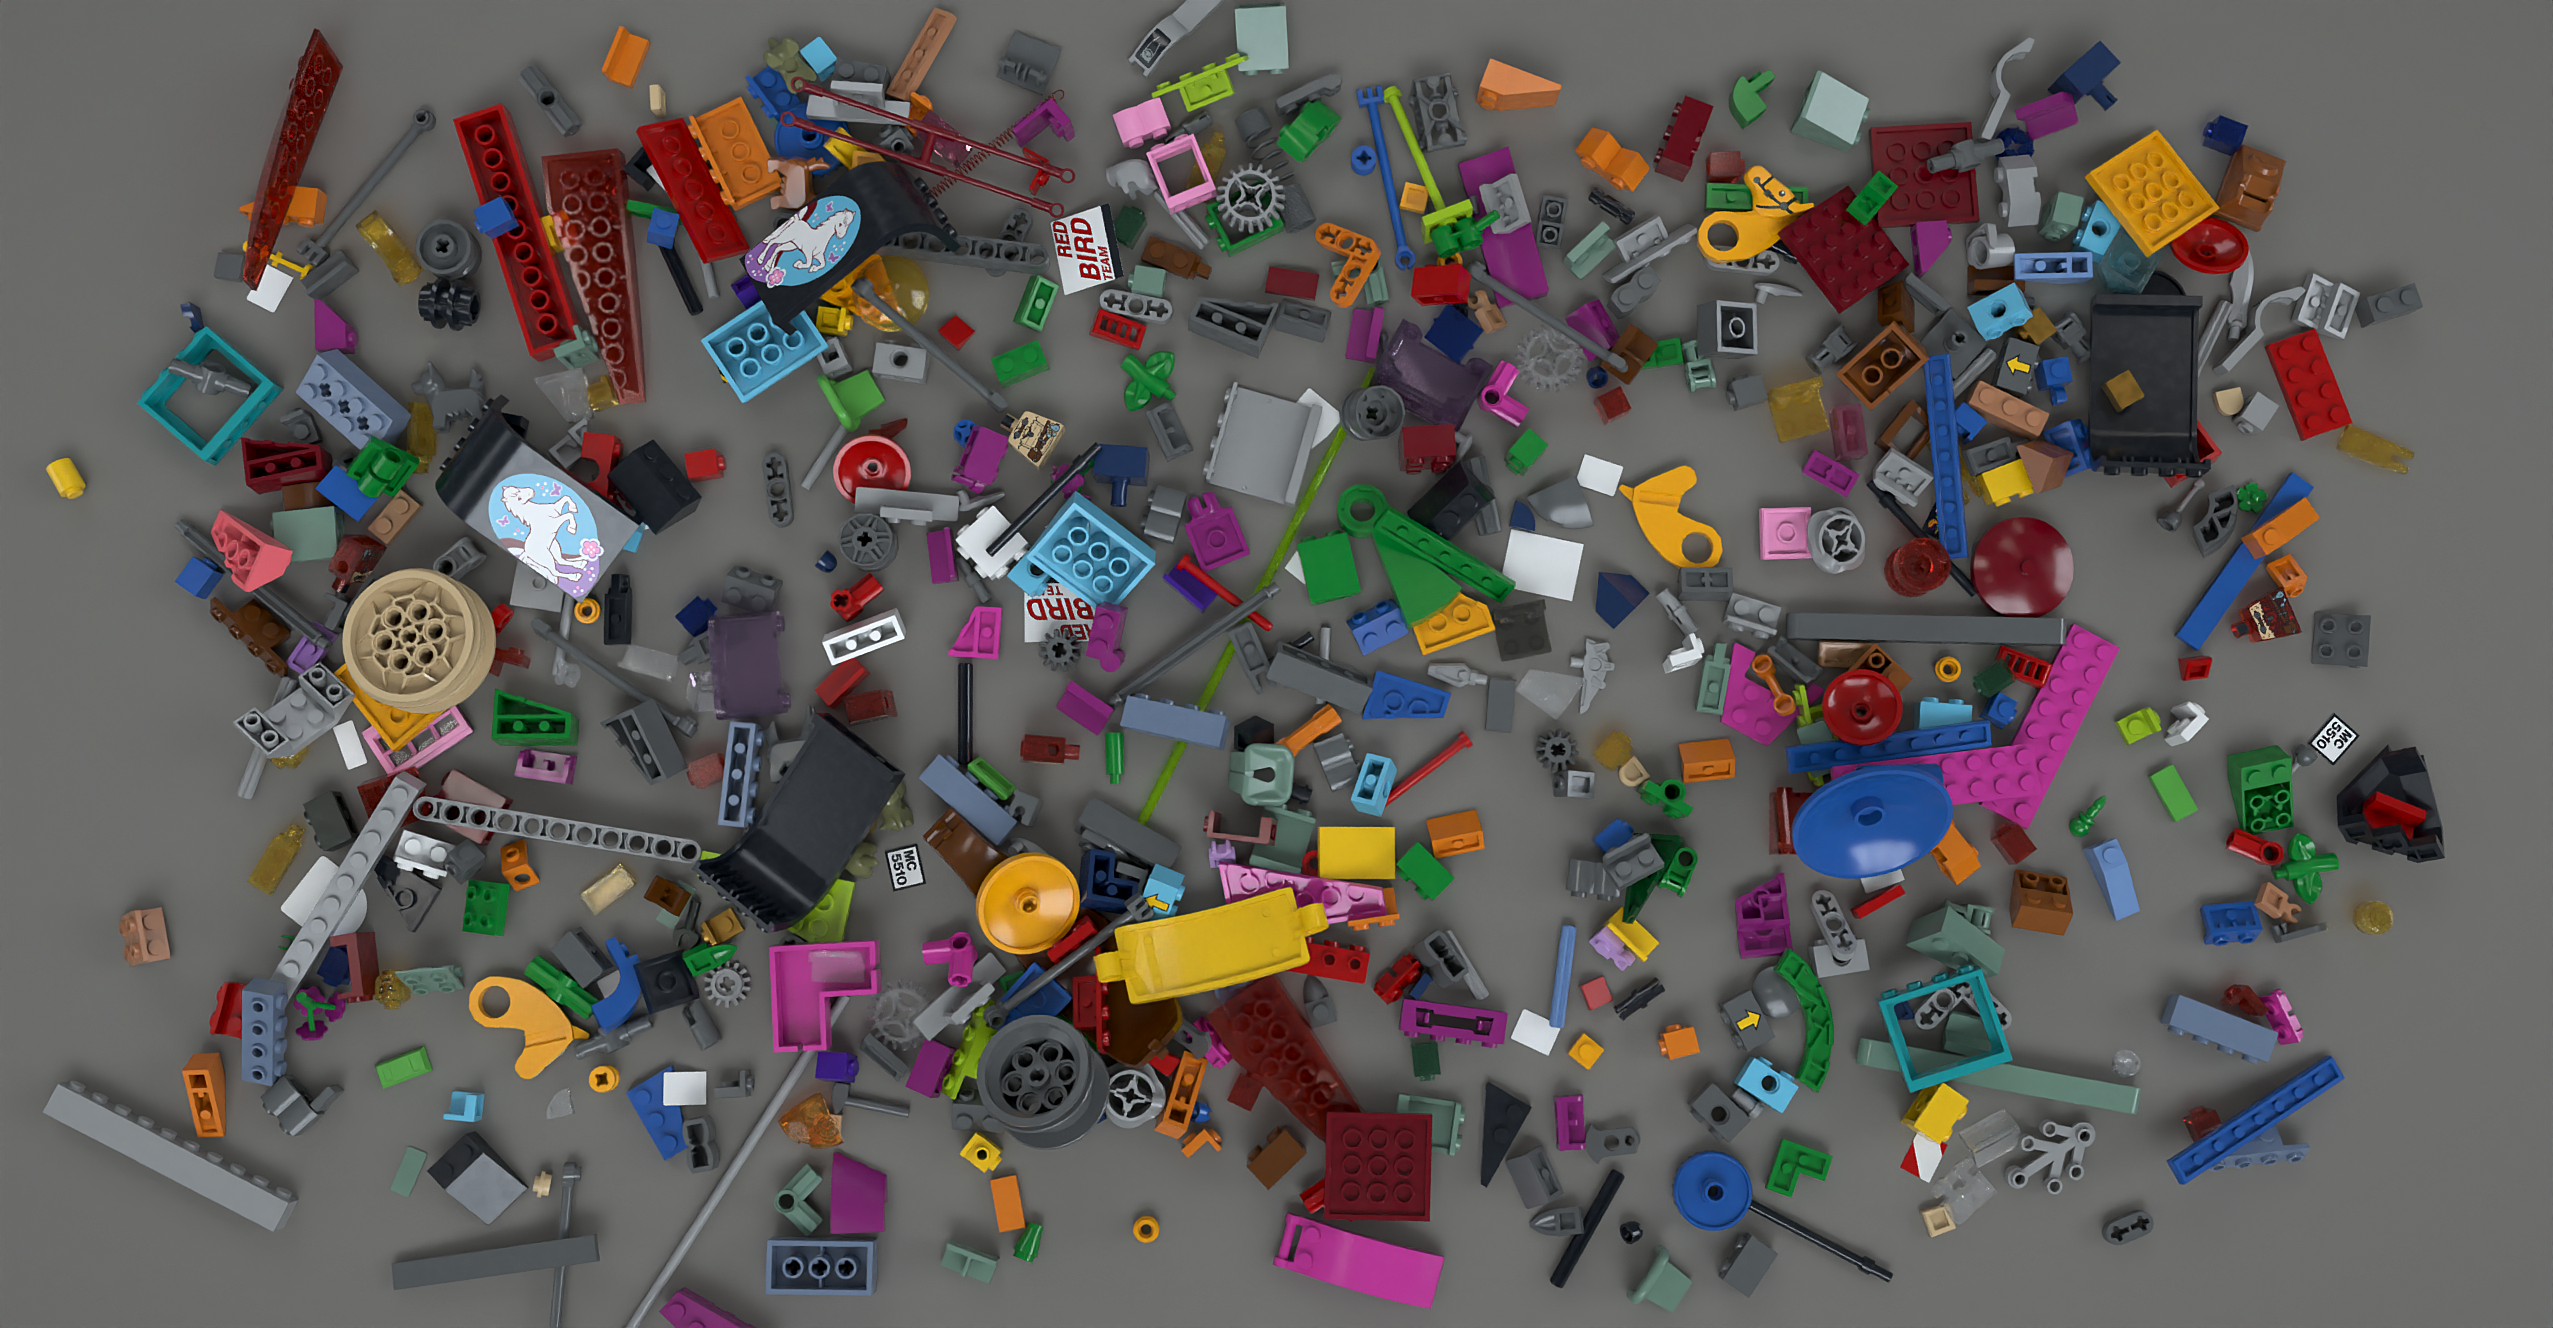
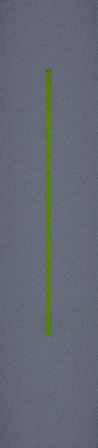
[1137,367,1379,826]

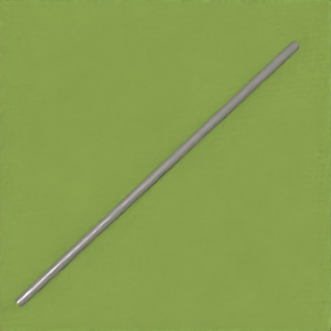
[625,996,850,1328]

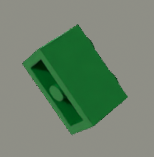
[990,340,1050,388]
[1504,428,1548,476]
[1395,842,1455,901]

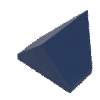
[1595,572,1650,629]

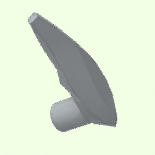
[1754,282,1802,305]
[1451,430,1473,468]
[956,489,1005,511]
[1008,838,1049,856]

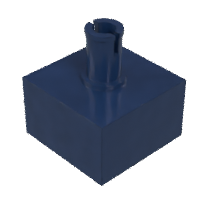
[2047,41,2121,111]
[1093,444,1150,507]

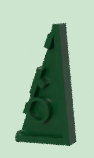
[1622,833,1684,924]

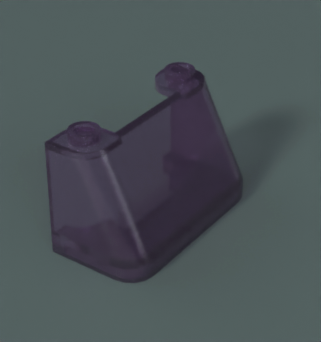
[1369,319,1493,432]
[708,610,791,720]

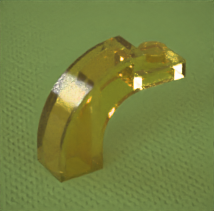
[356,210,424,287]

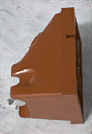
[2212,143,2286,232]
[1836,321,1930,411]

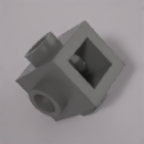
[871,124,915,163]

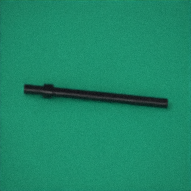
[985,442,1103,557]
[1866,479,1976,597]
[1749,1199,1893,1283]

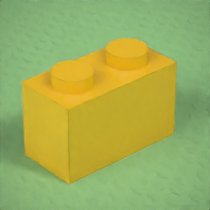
[1975,459,2034,507]

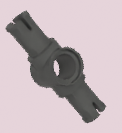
[1927,138,2004,174]
[168,357,253,398]
[573,1014,654,1060]

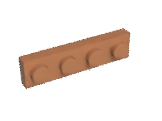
[886,8,957,102]

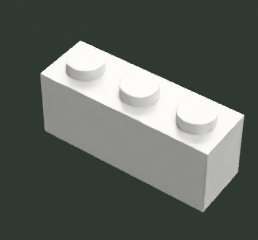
[822,608,906,665]

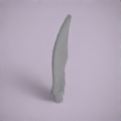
[2226,251,2254,342]

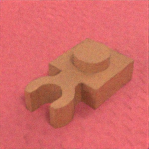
[2254,882,2302,925]

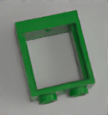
[1204,181,1284,257]

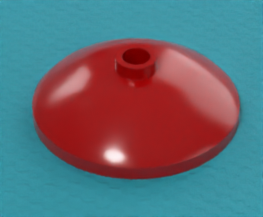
[2169,217,2249,275]
[833,434,911,504]
[1822,669,1903,746]

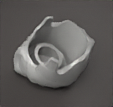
[1106,159,1158,200]

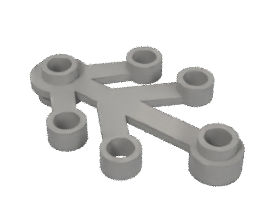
[2004,1119,2095,1194]

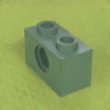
[2037,192,2084,241]

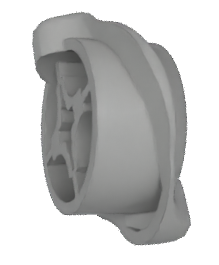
[1806,507,1865,574]
[1105,1062,1166,1128]

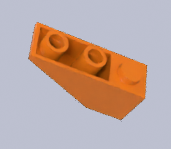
[239,186,327,227]

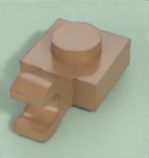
[1468,289,1508,334]

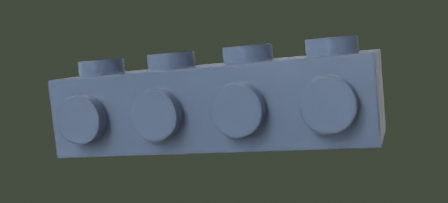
[1120,693,1231,751]
[718,721,765,828]
[919,754,1020,846]
[242,977,288,1086]
[2160,994,2279,1065]

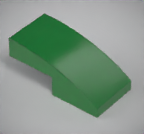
[1846,171,1898,226]
[1641,337,1685,370]

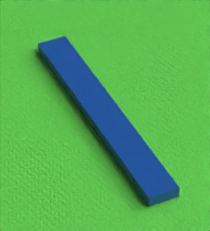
[1924,353,1969,560]
[2175,472,2314,651]
[1785,719,1992,774]
[2166,1055,2345,1185]

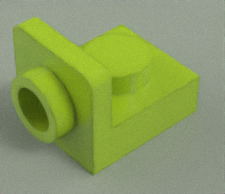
[2114,707,2162,745]

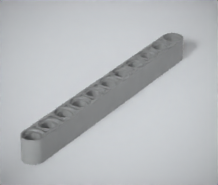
[413,797,703,864]

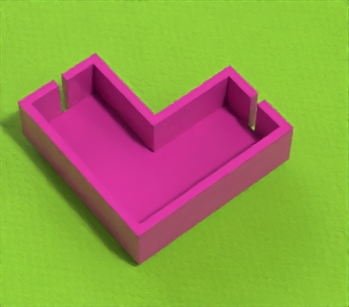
[769,939,882,1053]

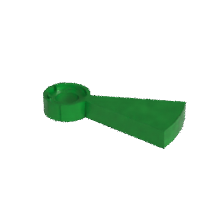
[1336,484,1462,630]

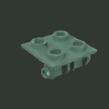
[395,964,464,995]

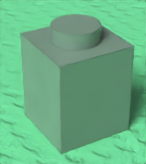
[1128,265,1167,299]

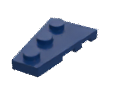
[1362,670,1451,719]
[626,1065,688,1161]

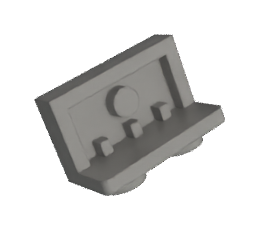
[1479,174,1532,234]
[1872,447,1934,507]

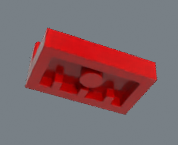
[1047,915,1100,964]
[209,981,247,1039]

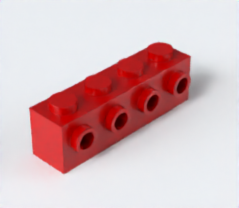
[1285,937,1370,984]

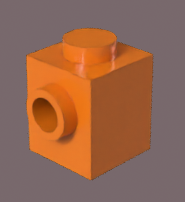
[1657,1023,1700,1060]

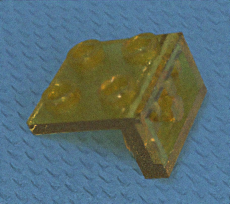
[1767,376,1829,443]

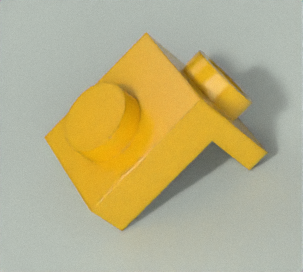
[816,306,853,337]

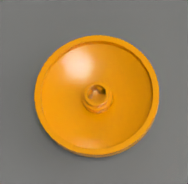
[976,852,1080,954]

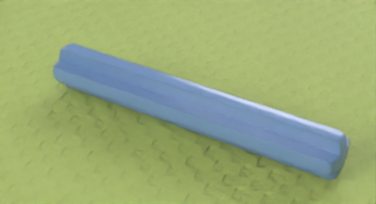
[1549,925,1577,1028]

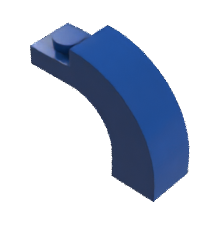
[591,936,642,1034]

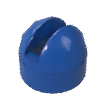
[1190,1101,1211,1123]

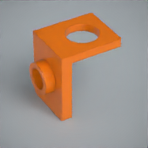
[500,839,540,891]

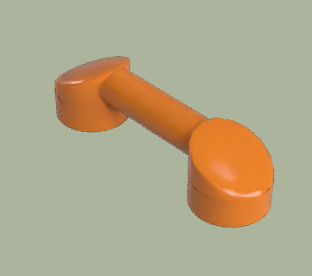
[1752,654,1797,716]

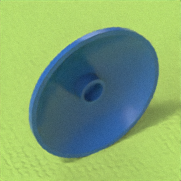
[1791,764,1953,879]

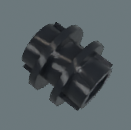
[418,277,480,331]

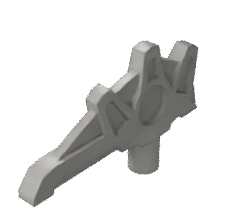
[1569,638,1615,714]

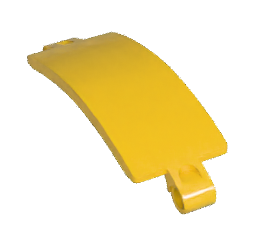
[1093,887,1329,1004]

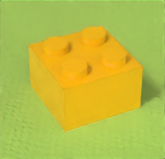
[1900,1082,1969,1145]

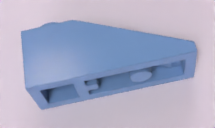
[2013,252,2093,284]
[2083,839,2140,921]

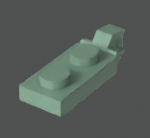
[1695,643,1731,716]

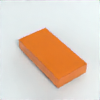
[990,1174,1026,1233]

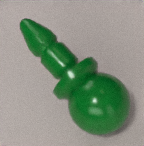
[2069,795,2107,837]

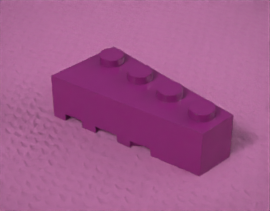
[659,1287,756,1328]

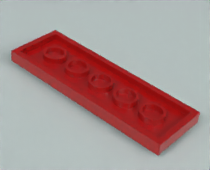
[636,118,750,264]

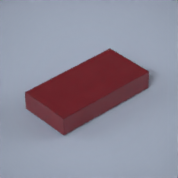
[1265,266,1319,301]

